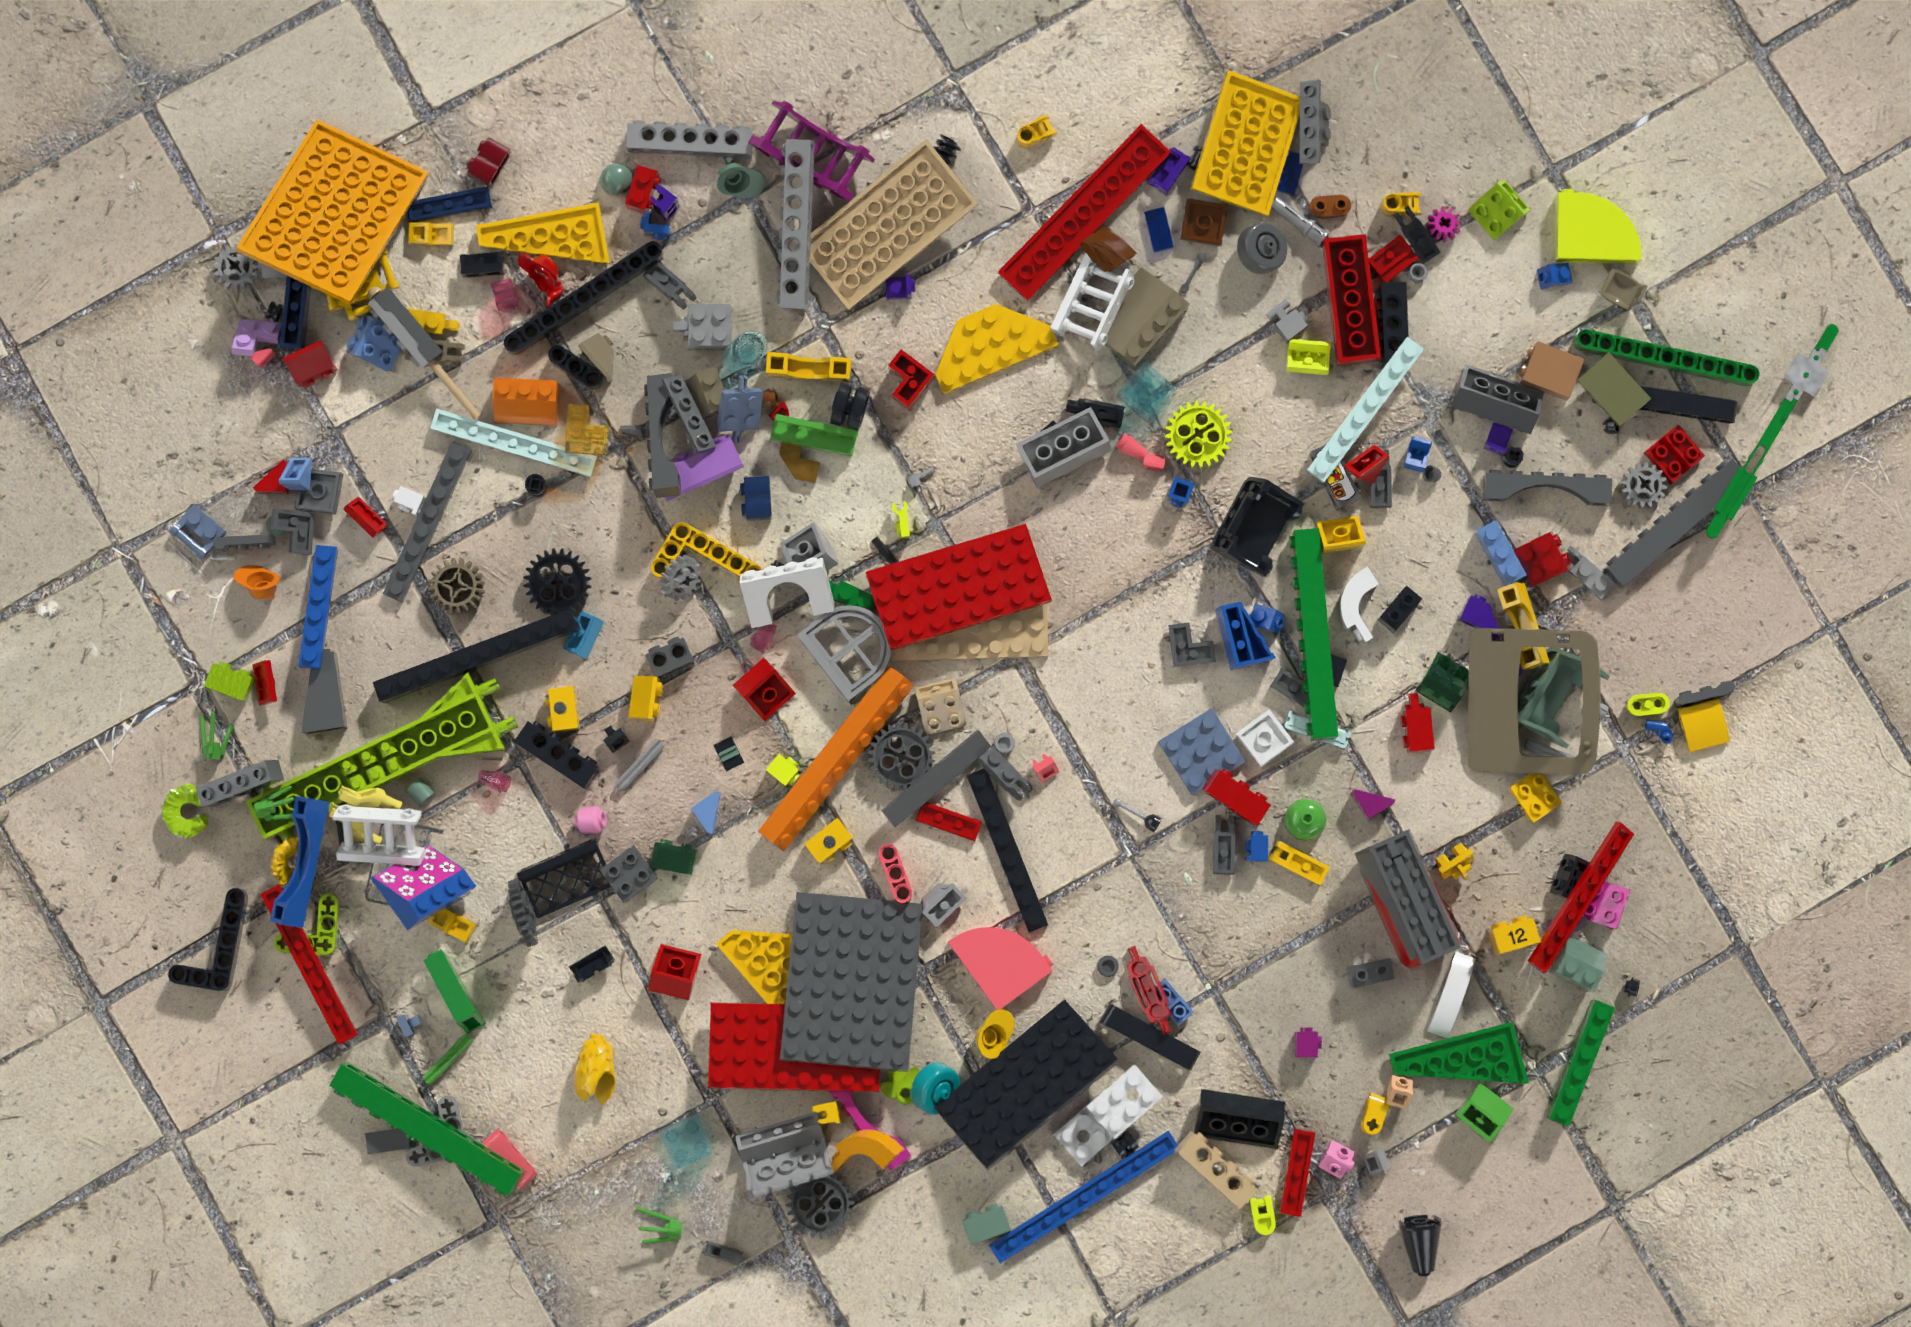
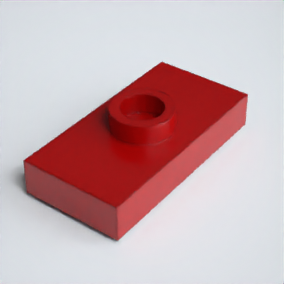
[343,496,388,538]
[252,660,277,706]

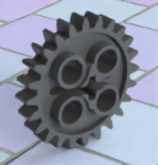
[867,722,935,791]
[508,878,538,947]
[786,1173,855,1239]

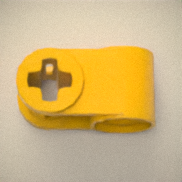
[1016,114,1057,149]
[1380,192,1421,216]
[1360,1093,1390,1135]

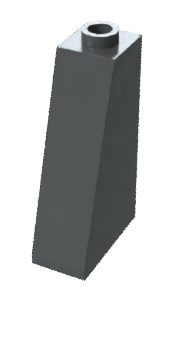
[302,649,348,734]

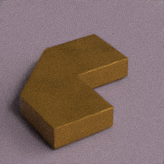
[779,442,820,484]

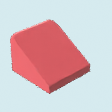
[249,348,275,368]
[1142,453,1165,472]

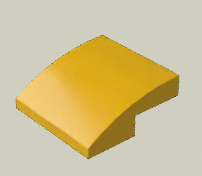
[1678,698,1730,752]

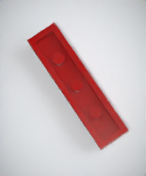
[1279,1129,1316,1217]

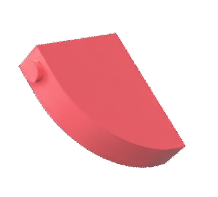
[948,927,1053,1010]

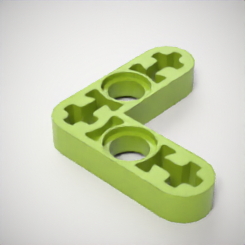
[274,893,340,955]

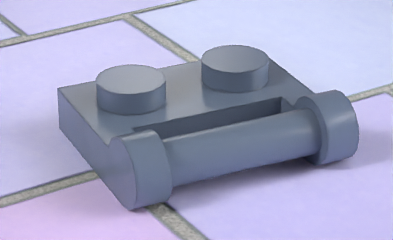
[169,504,226,560]

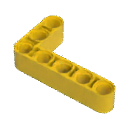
[651,522,763,579]

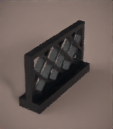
[516,838,611,919]

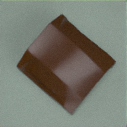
[1080,226,1137,273]

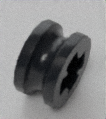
[266,301,283,322]

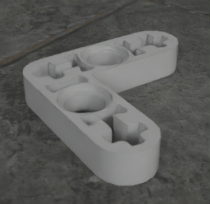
[406,1095,465,1167]

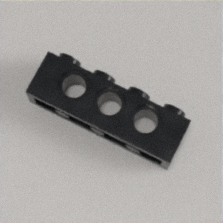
[1376,282,1409,369]
[514,721,600,790]

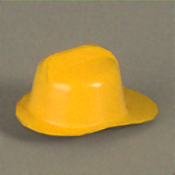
[975,1009,1015,1059]

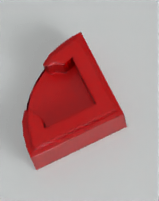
[768,401,789,420]

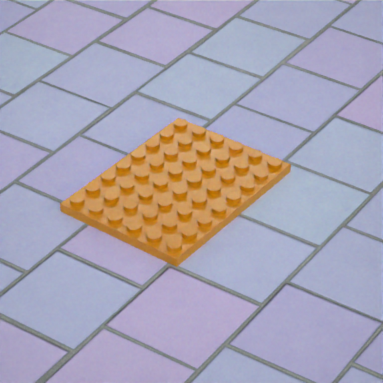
[236,119,428,305]

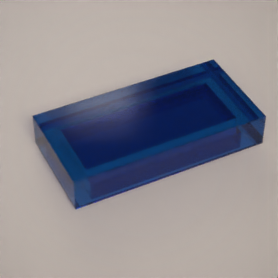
[1276,151,1304,196]
[1144,207,1174,253]

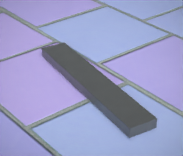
[881,730,991,828]

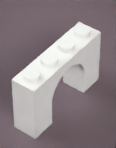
[740,558,834,628]

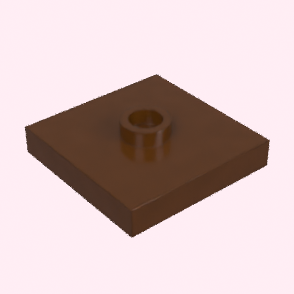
[1180,198,1228,247]

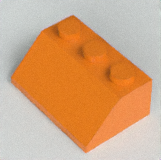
[493,378,559,426]

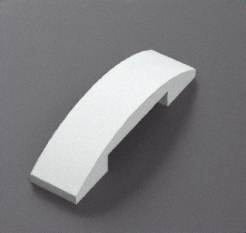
[1427,951,1476,1038]

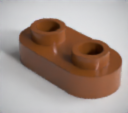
[1309,195,1351,218]

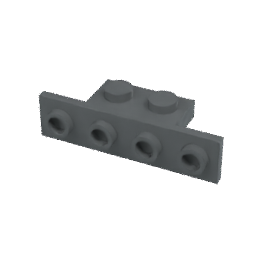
[1300,80,1331,165]
[662,374,716,453]

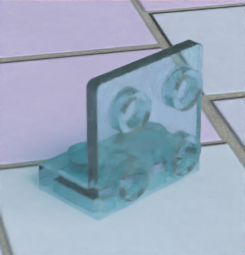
[659,1114,715,1170]

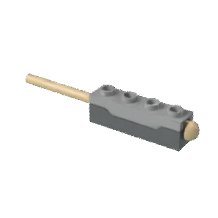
[367,287,481,420]

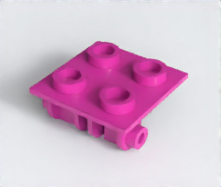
[1582,882,1630,930]

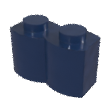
[740,476,772,521]

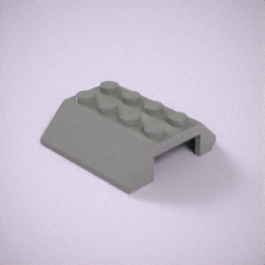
[735,1112,834,1199]

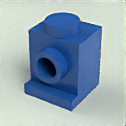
[1245,831,1268,862]

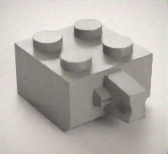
[673,304,732,350]

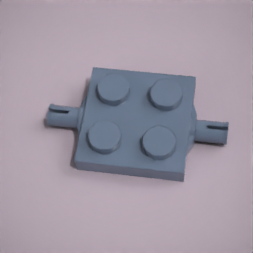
[717,375,763,443]

